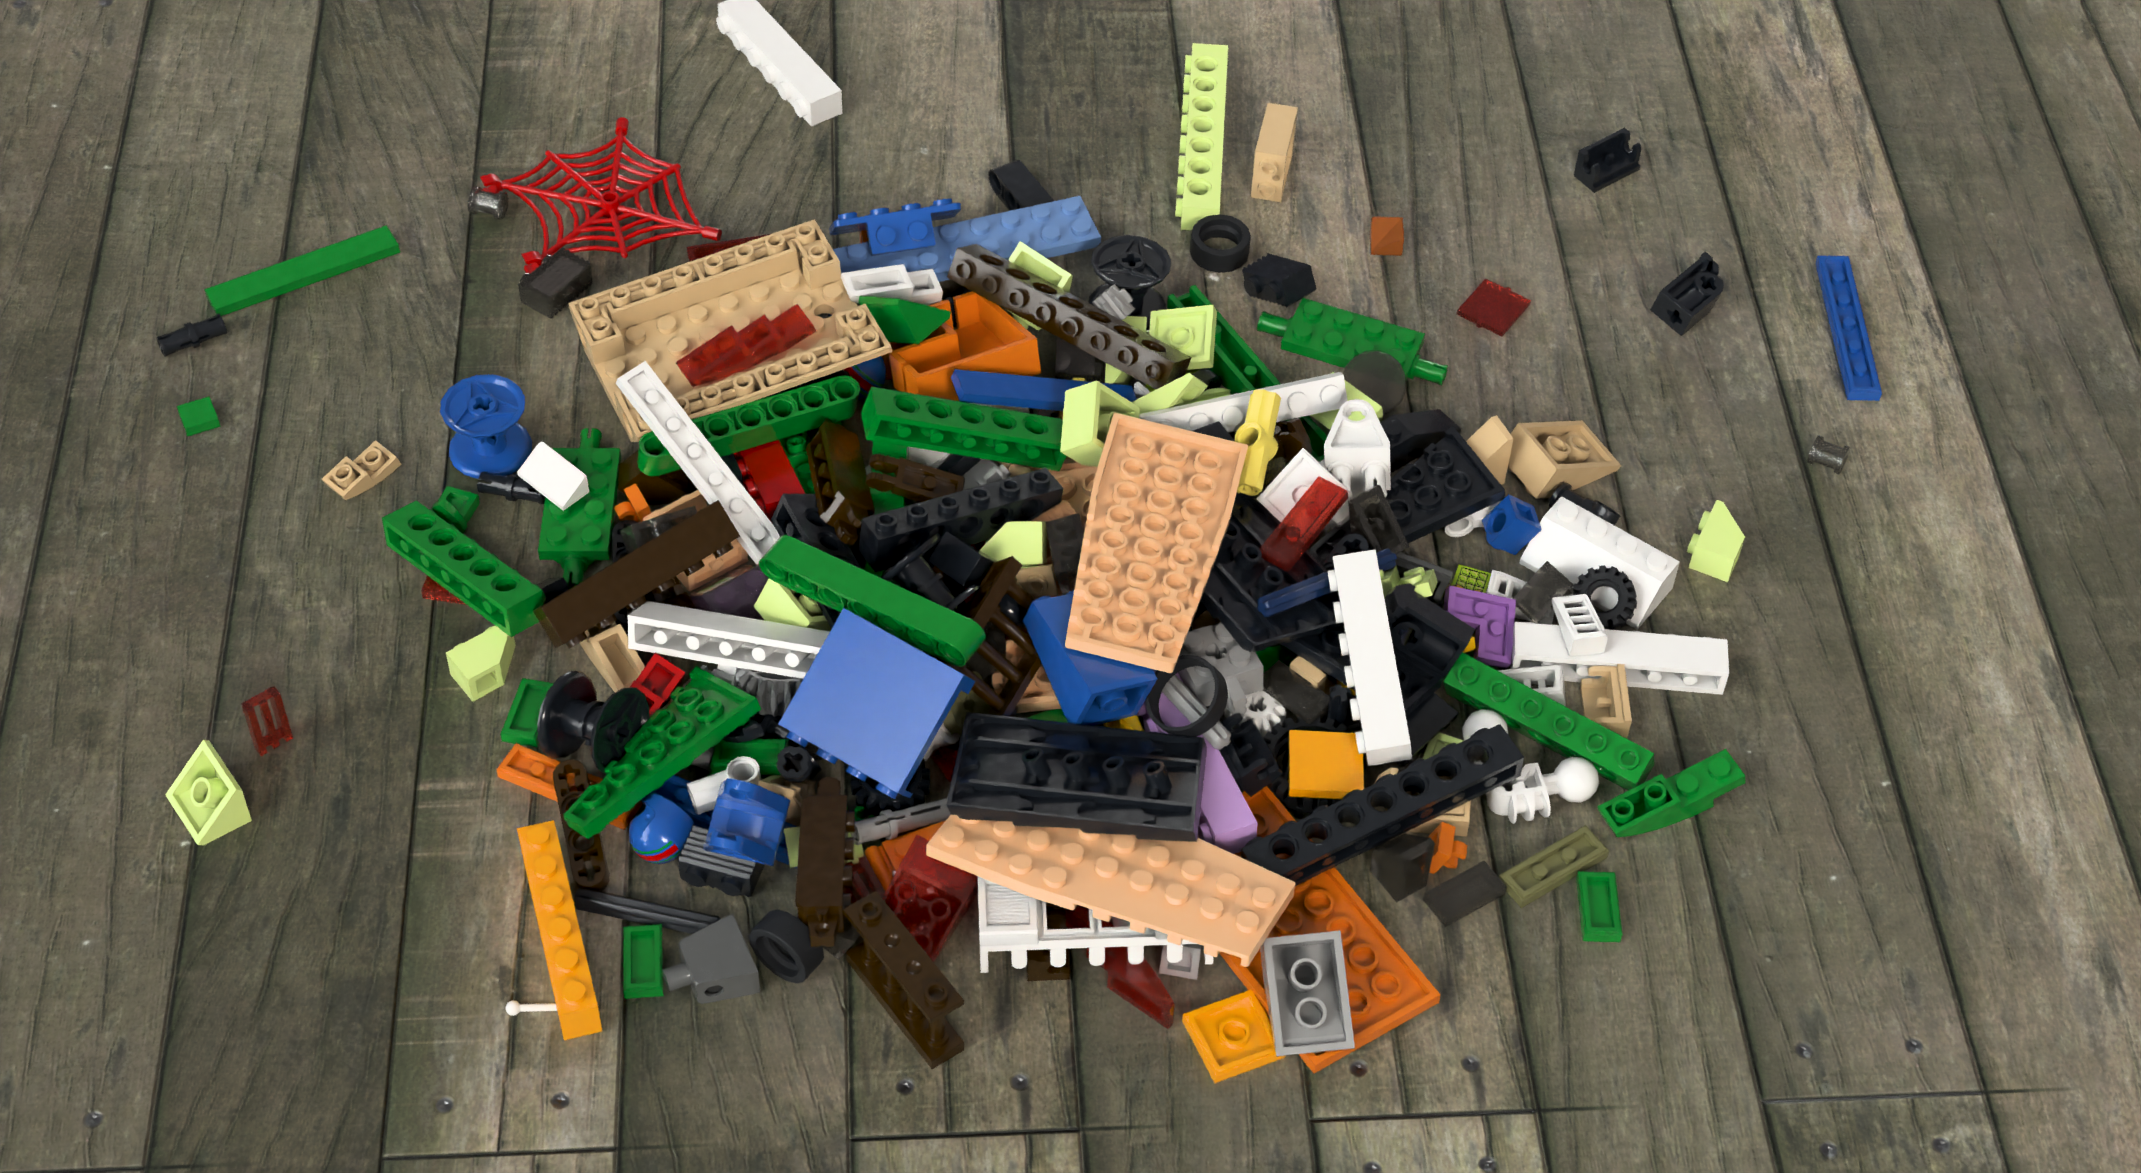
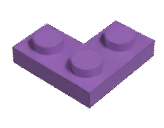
[1443,586,1516,669]

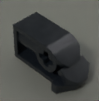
[1650,251,1724,336]
[1384,583,1475,678]

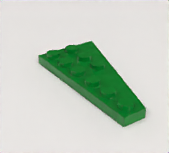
[563,666,761,839]

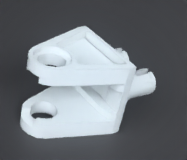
[1324,399,1391,502]

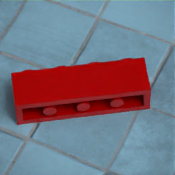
[733,425,805,524]

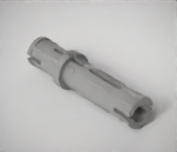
[850,798,950,845]

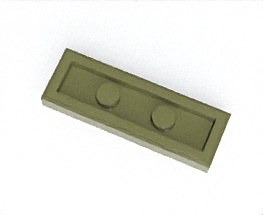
[1498,825,1609,908]

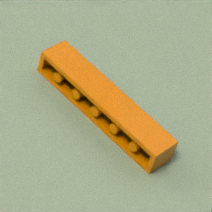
[517,820,602,1041]

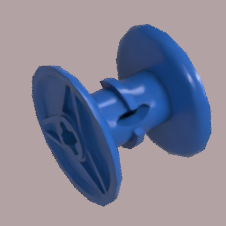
[440,374,533,479]

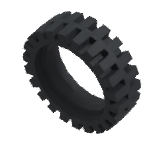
[1264,715,1366,819]

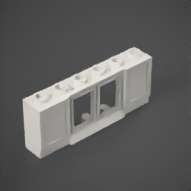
[978,876,1213,973]

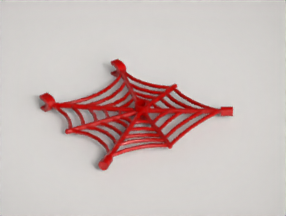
[480,117,722,277]

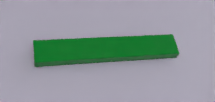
[204,225,400,316]

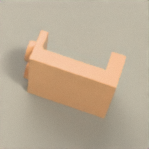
[643,490,748,592]

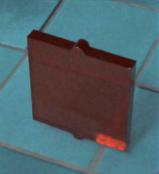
[1457,278,1531,337]

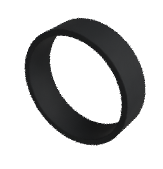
[1145,655,1228,737]

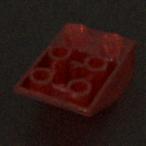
[882,835,978,963]

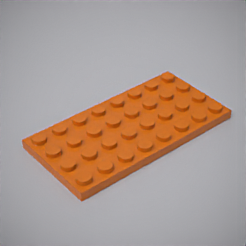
[1198,786,1441,1074]

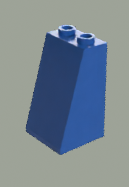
[1023,590,1157,726]

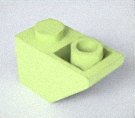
[1687,500,1745,582]
[980,521,1047,568]
[446,626,516,702]

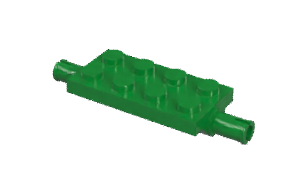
[1257,298,1448,386]
[538,428,621,589]

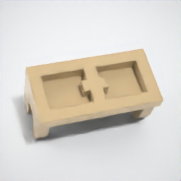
[1580,664,1632,739]

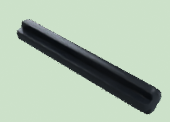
[573,887,721,934]

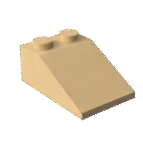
[1508,420,1621,499]

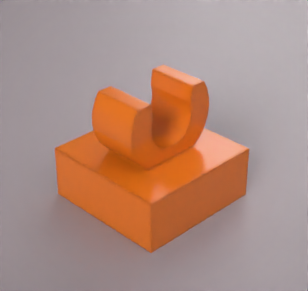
[614,483,652,528]
[1421,821,1468,874]

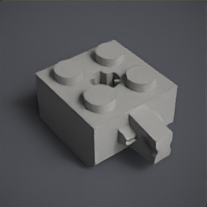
[1178,622,1263,715]

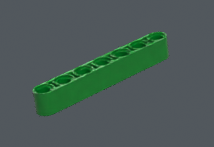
[637,375,860,476]
[759,535,986,667]

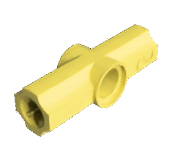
[1235,389,1281,496]

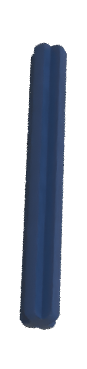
[1256,549,1397,617]

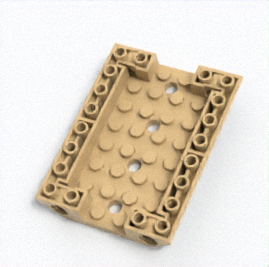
[568,219,892,442]

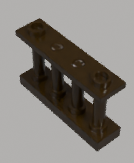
[935,556,1042,717]
[843,891,964,1069]

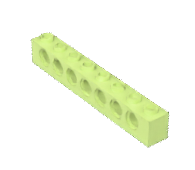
[1175,43,1228,230]

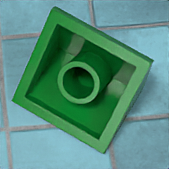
[859,296,951,344]

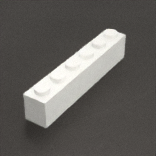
[716,0,842,127]
[1328,549,1412,766]
[628,601,830,679]
[1510,622,1729,695]

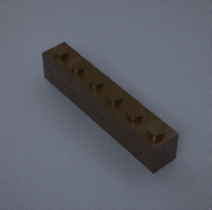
[533,500,740,649]

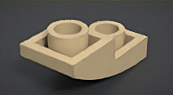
[322,440,402,500]

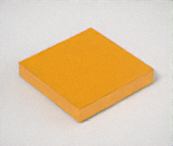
[1288,730,1364,799]
[1182,990,1286,1083]

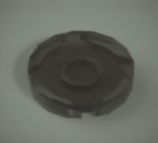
[1343,351,1407,415]

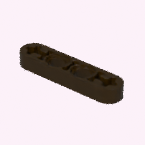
[553,759,609,891]

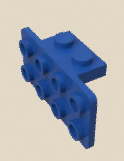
[829,199,961,256]

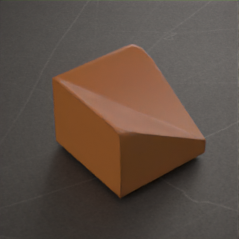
[1369,216,1404,256]

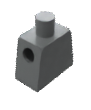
[662,914,760,1004]

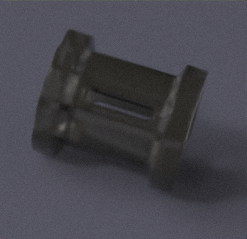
[468,186,509,220]
[1807,435,1851,475]

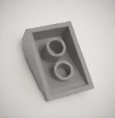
[1260,930,1355,1057]

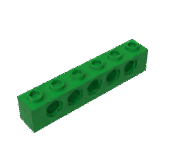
[861,387,1066,471]
[382,500,545,637]
[1444,652,1655,791]

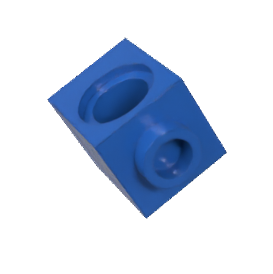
[1482,494,1542,555]

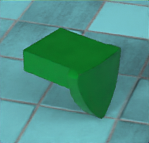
[431,486,480,533]

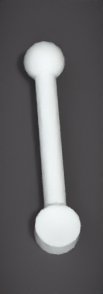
[506,1000,557,1016]

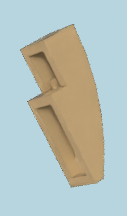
[580,621,645,692]

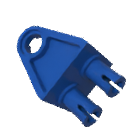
[703,779,791,866]

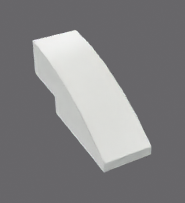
[841,264,943,306]

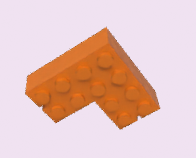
[889,291,1041,401]

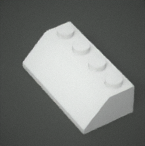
[1519,496,1680,630]

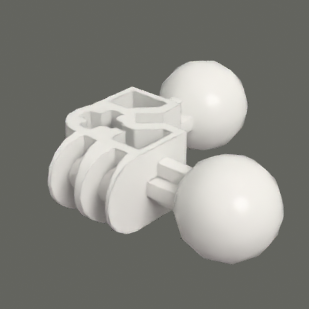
[1462,709,1599,824]

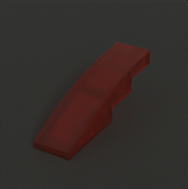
[676,304,817,387]
[1066,904,1175,1029]

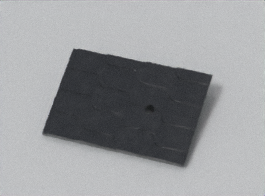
[1200,493,1344,652]
[946,712,1207,842]

